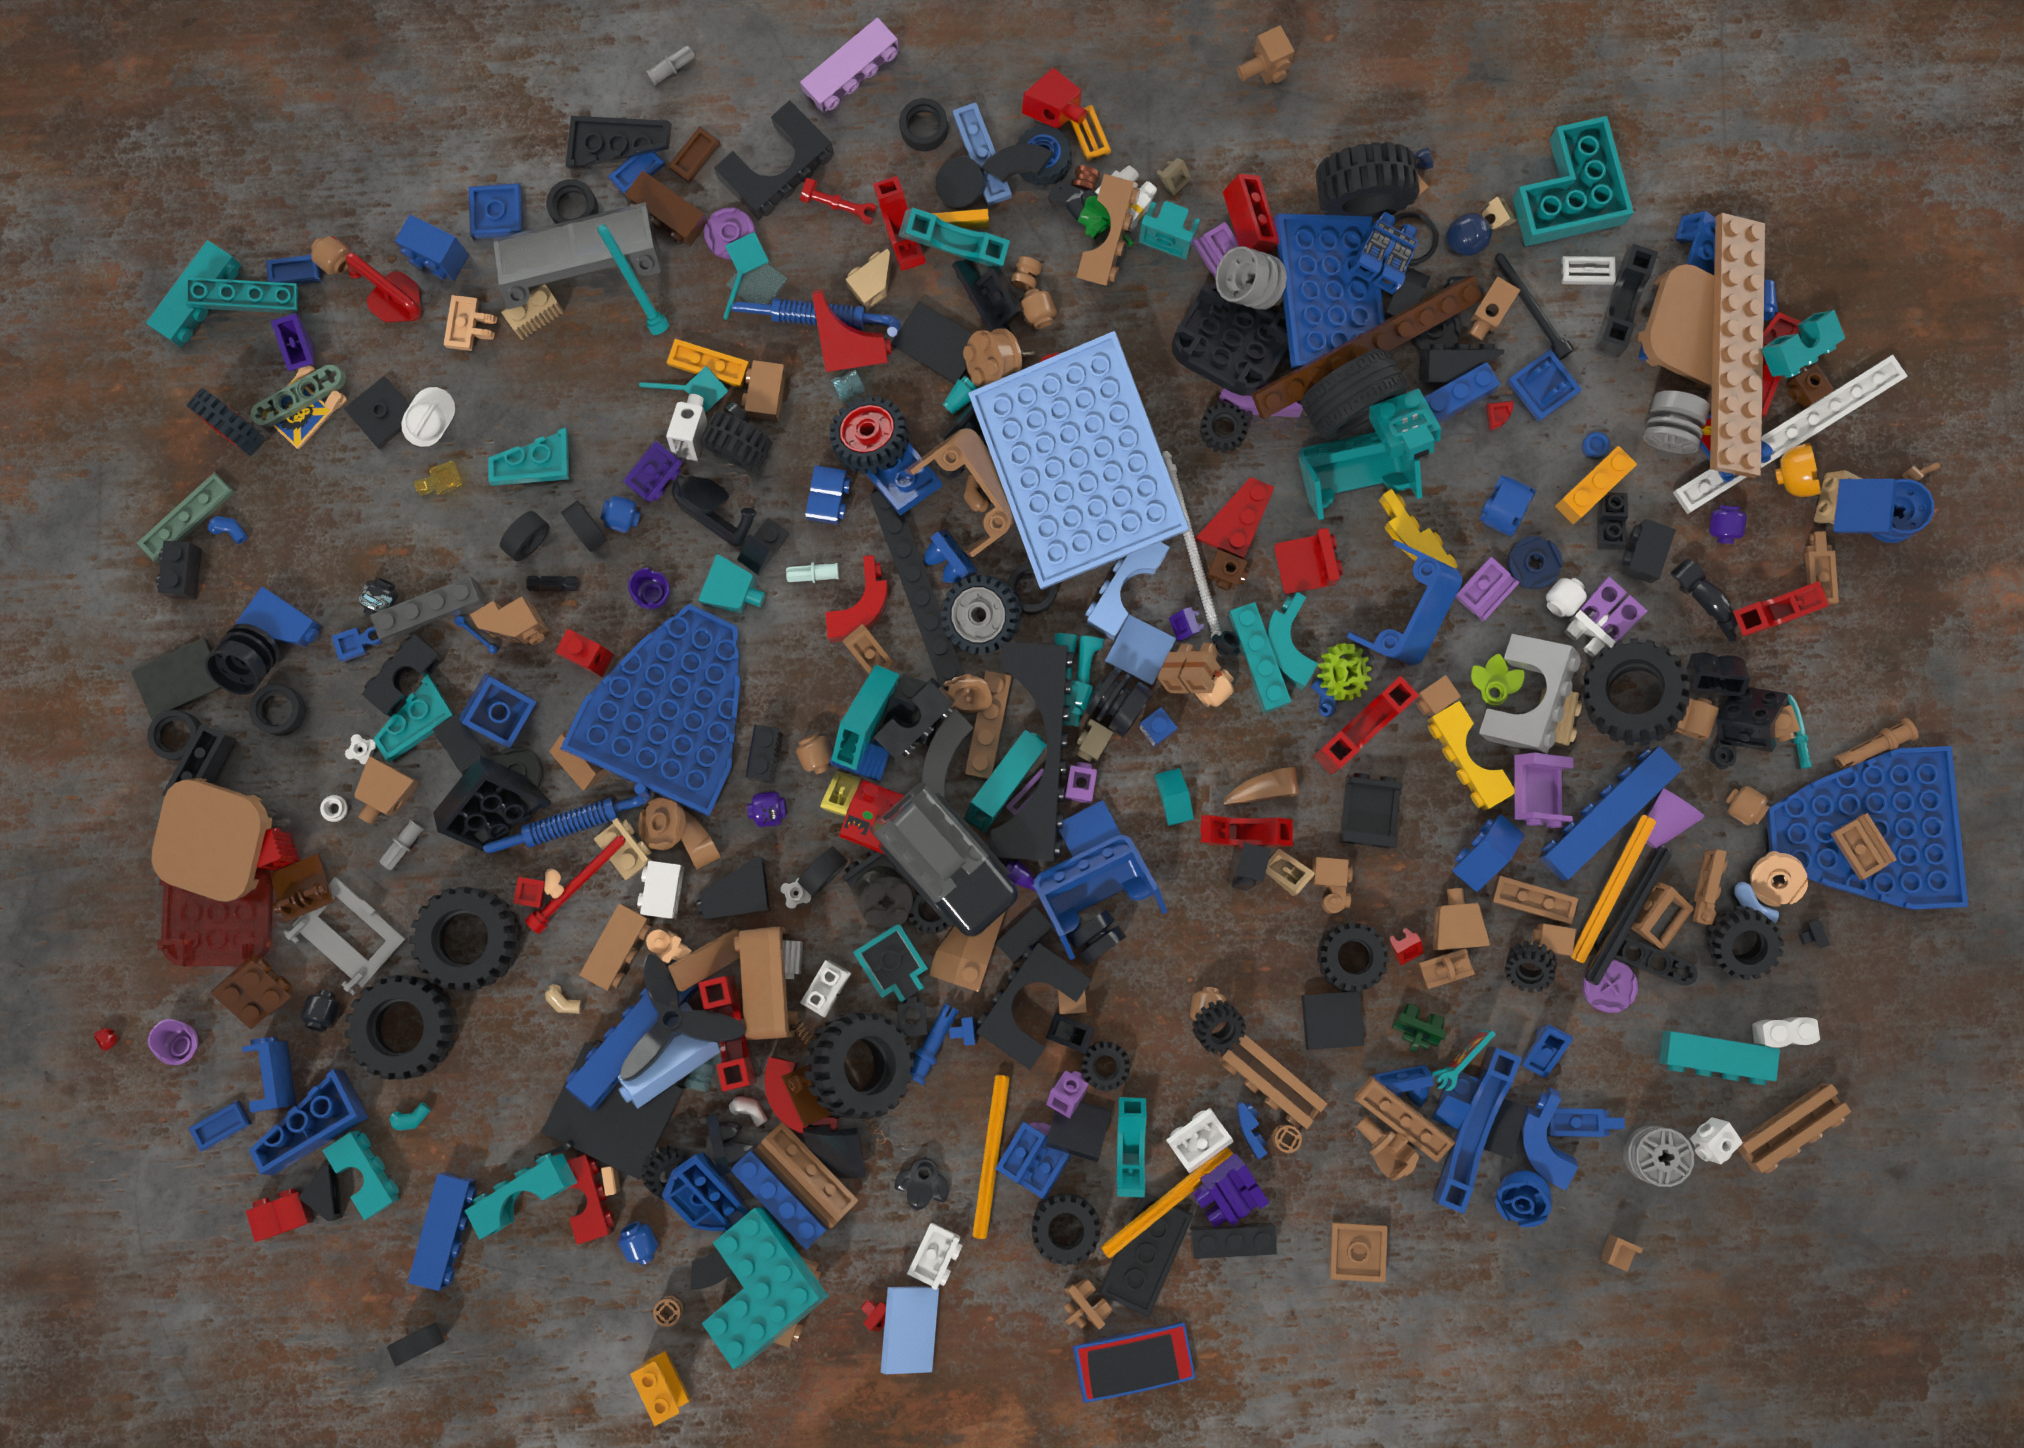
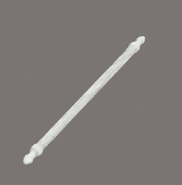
[1162,451,1222,657]

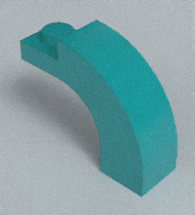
[1266,592,1318,690]
[1116,1097,1147,1197]

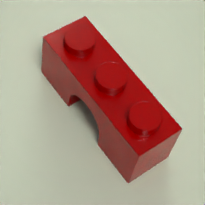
[566,1154,615,1245]

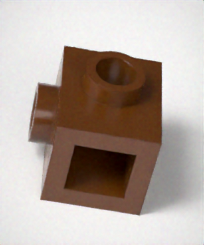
[1786,364,1834,410]
[1206,549,1249,591]

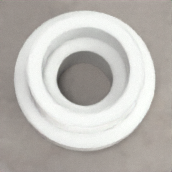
[320,795,348,822]

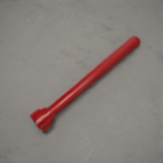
[525,835,626,934]

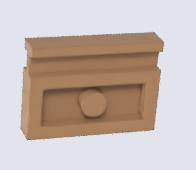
[1830,813,1897,880]

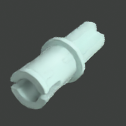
[786,562,839,583]

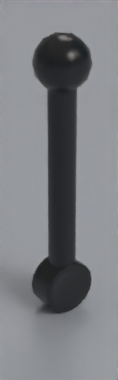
[534,1140,572,1161]

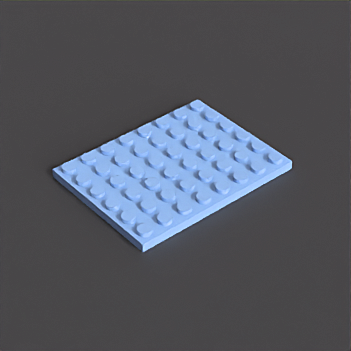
[968,331,1190,589]

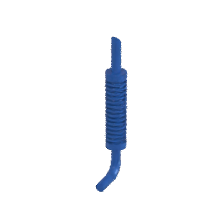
[731,298,901,337]
[483,783,651,853]

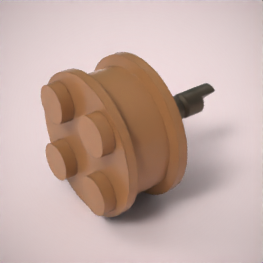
[963,328,1035,388]

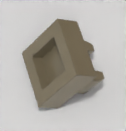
[1157,157,1191,196]

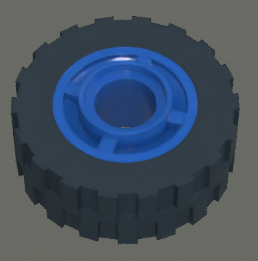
[1016,125,1072,187]

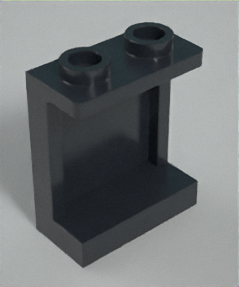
[1339,773,1403,849]

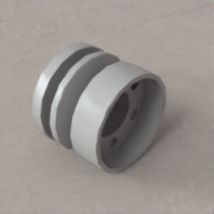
[1215,247,1287,309]
[1643,391,1710,454]
[1623,1125,1694,1187]

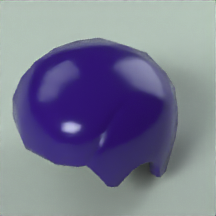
[628,567,670,610]

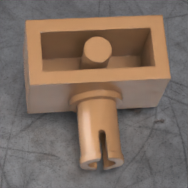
[1236,25,1295,84]

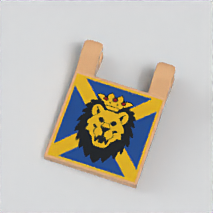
[263,366,347,450]

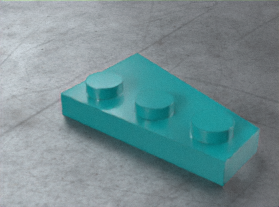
[488,427,569,486]
[373,674,454,763]

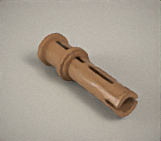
[1834,718,1919,770]

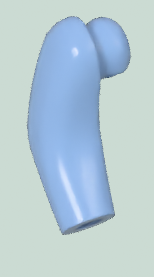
[1734,882,1779,923]

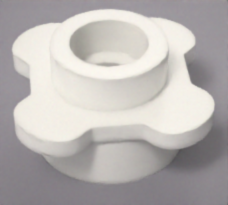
[345,734,376,765]
[781,878,811,909]

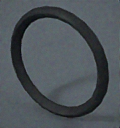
[1392,212,1439,265]

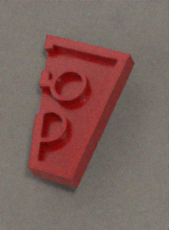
[1195,477,1275,560]

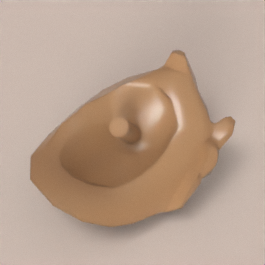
[944,674,992,713]

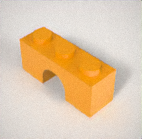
[1555,446,1637,525]

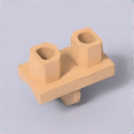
[646,929,691,964]

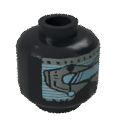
[358,577,399,616]

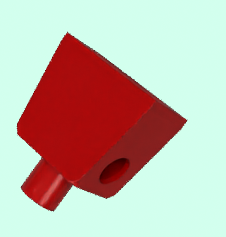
[1022,68,1087,128]
[555,629,615,678]

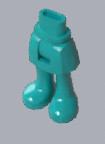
[1054,633,1104,727]

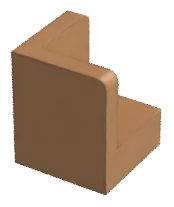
[1599,1234,1643,1272]

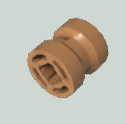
[1010,256,1042,291]
[1272,1124,1302,1153]
[653,1295,685,1327]

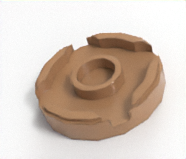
[638,797,686,851]

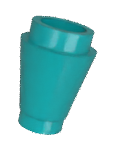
[942,376,978,415]

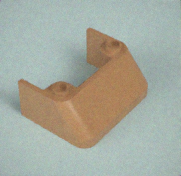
[905,429,1015,557]
[734,926,795,1040]

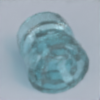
[831,368,866,403]
[683,1062,717,1093]

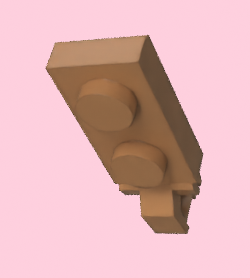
[1805,531,1839,605]
[1692,849,1727,925]

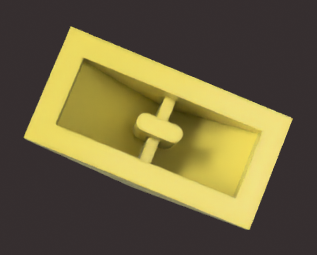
[820,771,862,817]

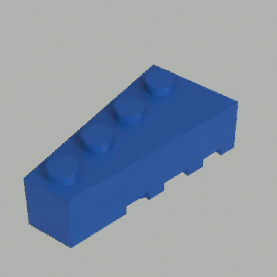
[249,1069,369,1175]

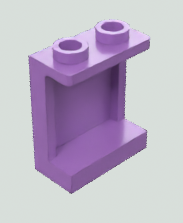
[1515,753,1574,828]

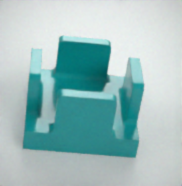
[1139,201,1200,260]

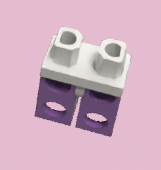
[1564,577,1647,658]

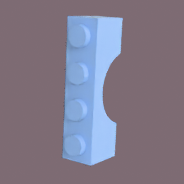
[1085,542,1170,640]

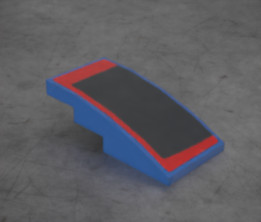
[1072,1322,1195,1403]

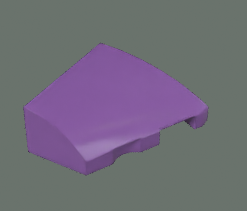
[1644,788,1704,849]

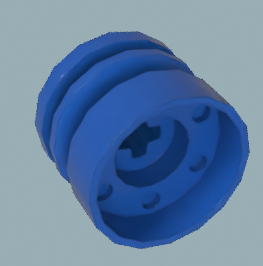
[1871,479,1934,543]

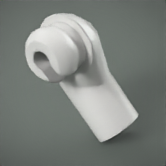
[729,1096,768,1127]

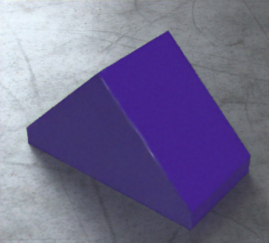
[271,313,314,372]

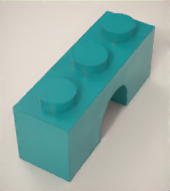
[1762,310,1845,378]
[322,1130,400,1220]

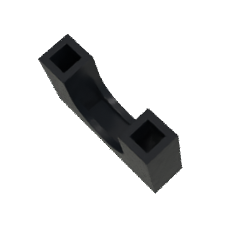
[714,100,834,220]
[976,943,1092,1070]

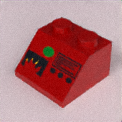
[839,779,904,854]

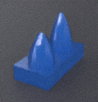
[923,530,978,583]
[1373,1064,1434,1107]

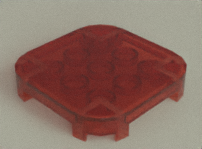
[157,867,273,967]

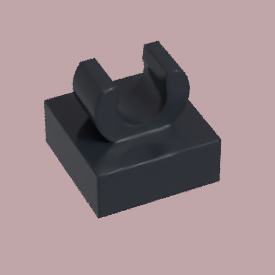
[1798,917,1830,949]

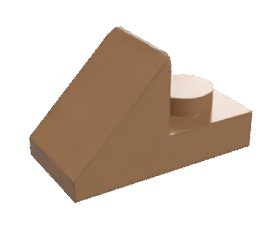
[842,624,893,674]

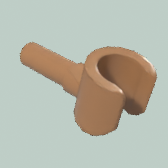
[1902,462,1940,482]

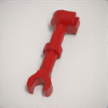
[800,178,877,225]

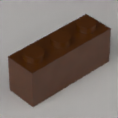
[624,171,708,247]

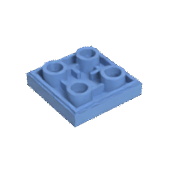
[1105,615,1176,686]

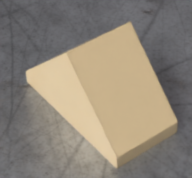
[1266,849,1315,896]

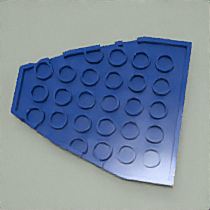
[560,604,740,816]
[1766,746,1968,910]

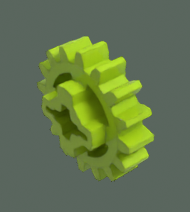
[1317,643,1372,701]

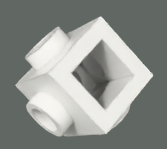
[1690,1117,1743,1164]

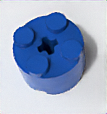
[1479,475,1536,538]

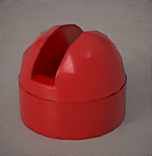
[93,1028,118,1052]

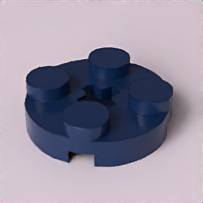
[1507,536,1563,590]

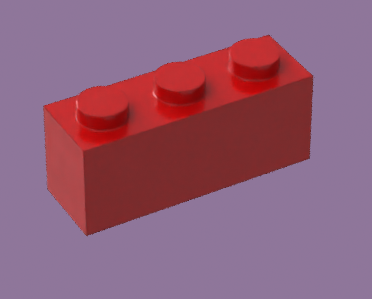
[1222,174,1279,254]

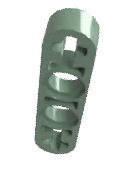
[251,365,346,428]

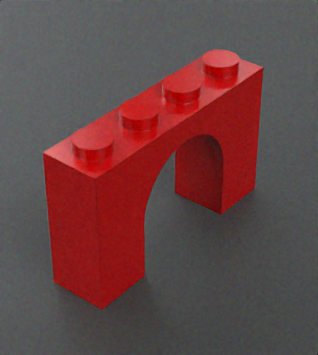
[1313,676,1419,775]
[698,976,757,1092]

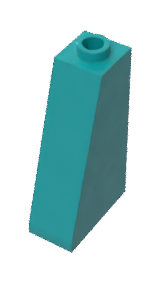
[831,665,900,770]
[964,730,1047,834]

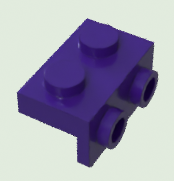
[622,441,683,502]

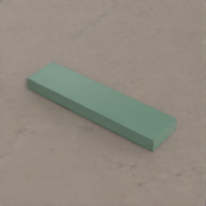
[137,472,235,563]

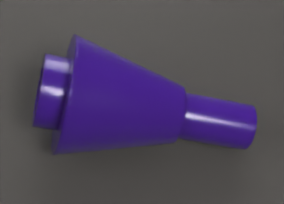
[1005,859,1036,892]

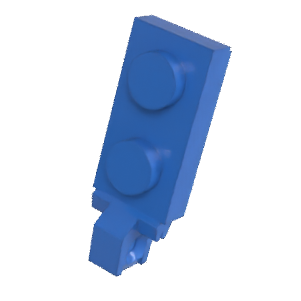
[1547,1108,1625,1137]

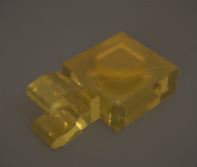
[413,460,464,496]

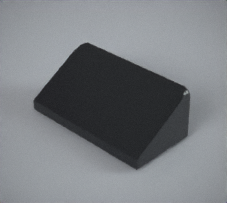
[1483,1099,1528,1159]

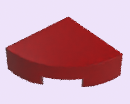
[1486,401,1514,431]

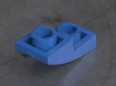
[1236,1101,1267,1160]

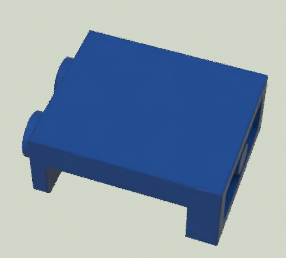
[242,1037,297,1113]

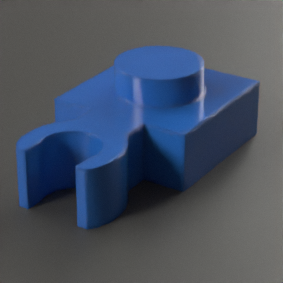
[332,627,383,662]

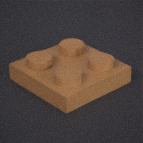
[1329,1222,1388,1283]

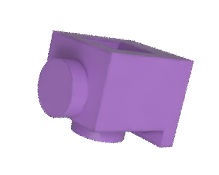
[1065,762,1097,804]
[1046,1070,1089,1118]

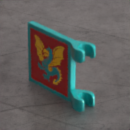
[1431,1029,1496,1091]

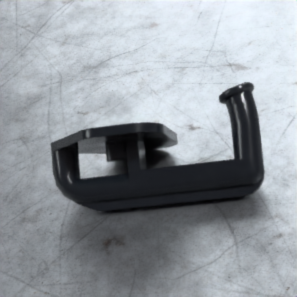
[672,474,756,546]

